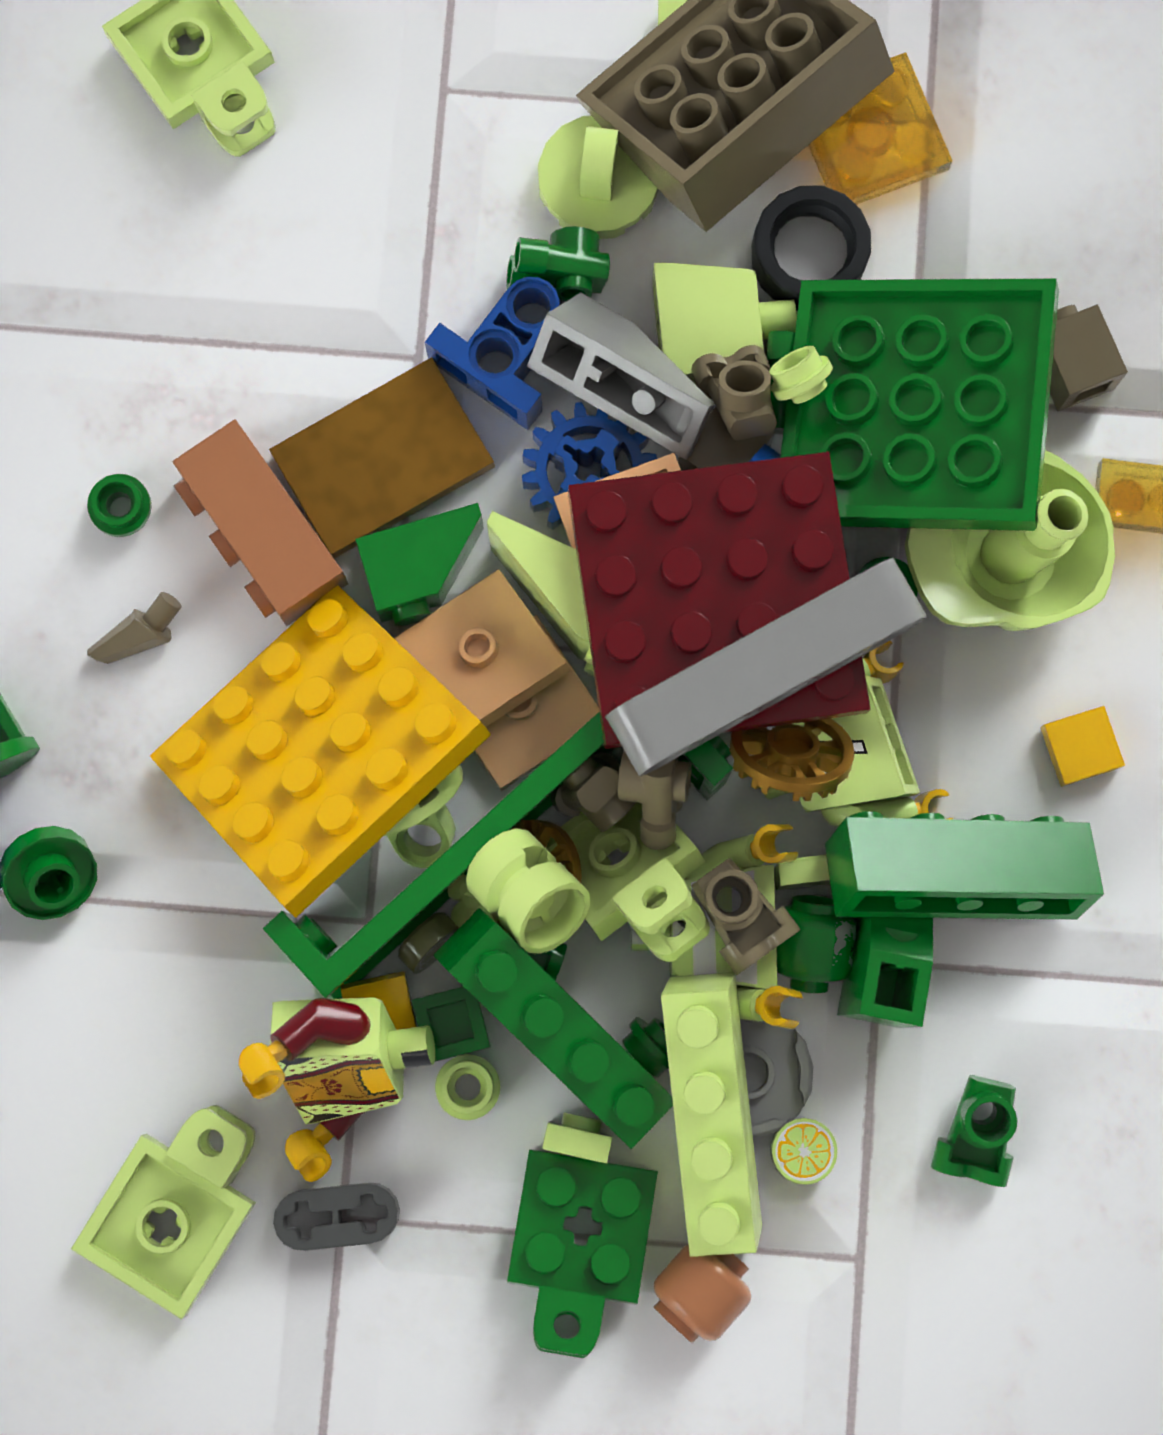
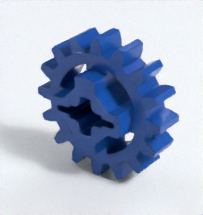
[522,402,657,530]

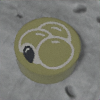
[398,912,460,974]

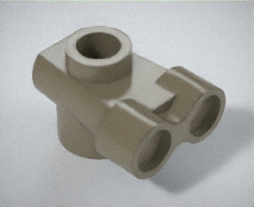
[691,345,777,441]
[551,751,636,832]
[618,751,692,850]
[691,858,801,976]

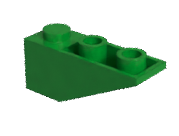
[837,917,933,1028]

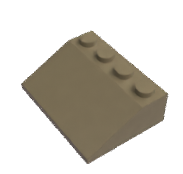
[576,0,895,232]

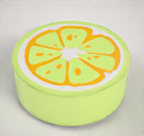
[770,1118,837,1184]

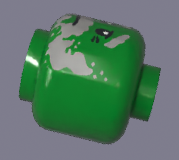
[776,894,858,993]

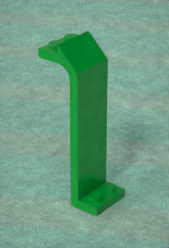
[262,712,733,999]

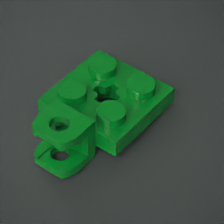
[507,1149,658,1358]

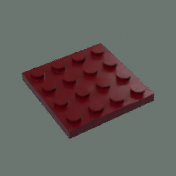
[568,452,871,749]

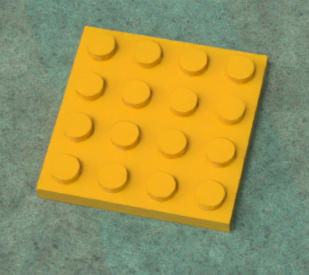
[150,586,491,918]

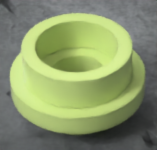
[769,346,833,404]
[435,1054,500,1120]

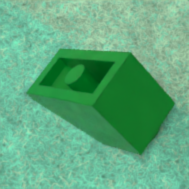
[355,503,484,626]

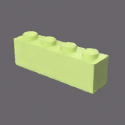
[661,972,762,1257]

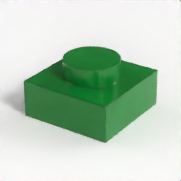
[412,987,491,1062]

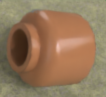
[653,1244,752,1344]

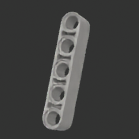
[606,558,927,777]

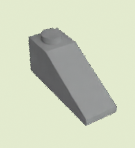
[527,293,714,460]

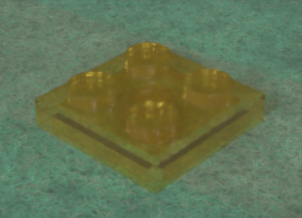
[808,52,953,205]

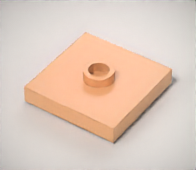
[394,569,570,727]
[475,615,599,791]

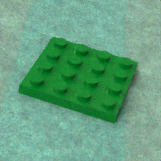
[780,278,1059,531]

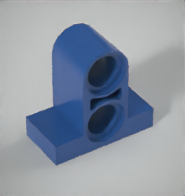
[425,277,560,430]

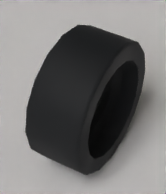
[751,185,871,311]

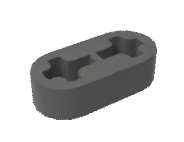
[273,1182,400,1251]

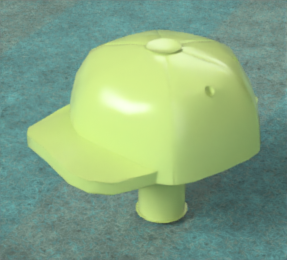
[905,450,1115,631]

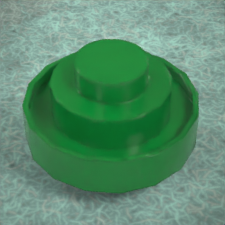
[0,826,97,920]

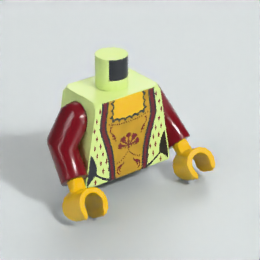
[239,997,435,1182]

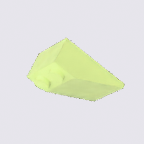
[487,511,594,677]

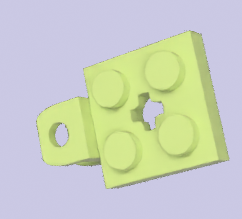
[102,0,275,157]
[546,802,710,962]
[71,1105,256,1319]

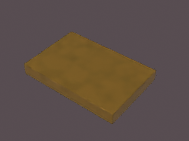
[269,357,495,559]

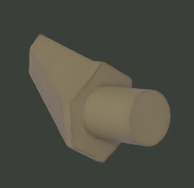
[87,592,182,664]

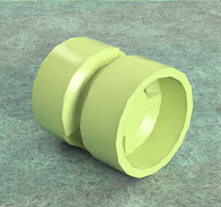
[466,828,590,954]

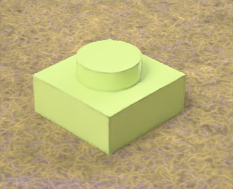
[542,1112,612,1164]

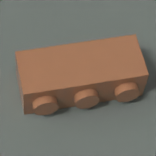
[172,419,348,626]

